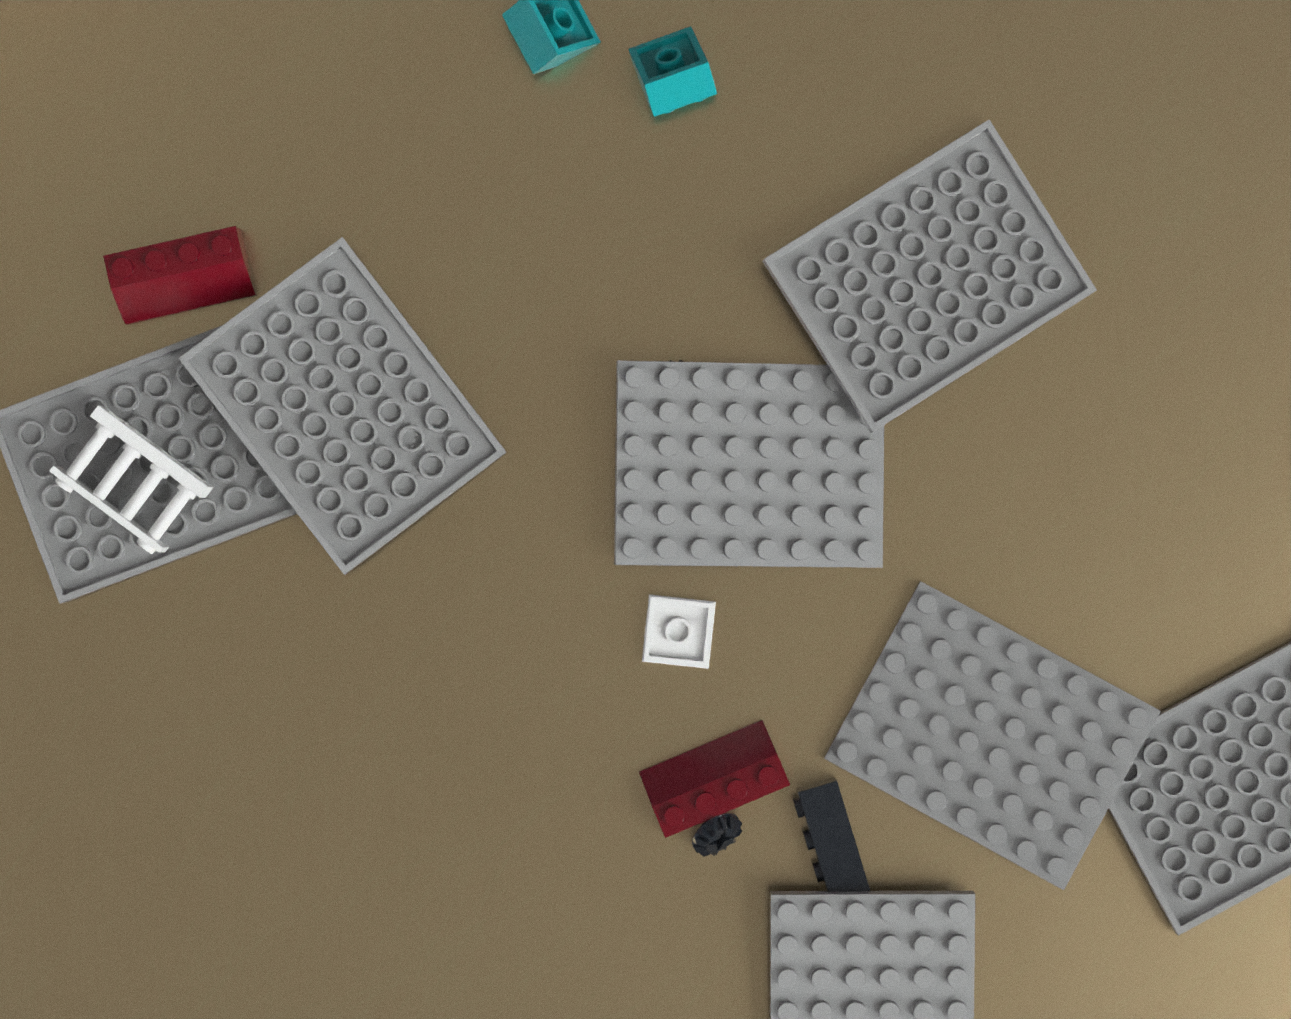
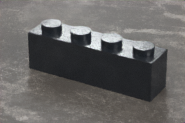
[793,777,870,892]

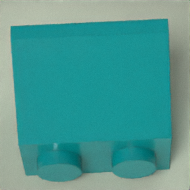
[502,0,601,74]
[628,26,717,117]

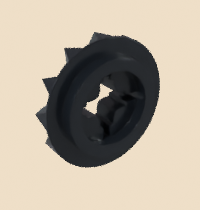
[692,813,742,857]

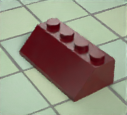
[103,226,257,325]
[639,720,790,838]

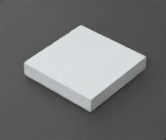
[642,594,716,669]

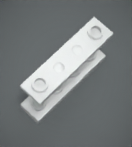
[50,405,214,554]

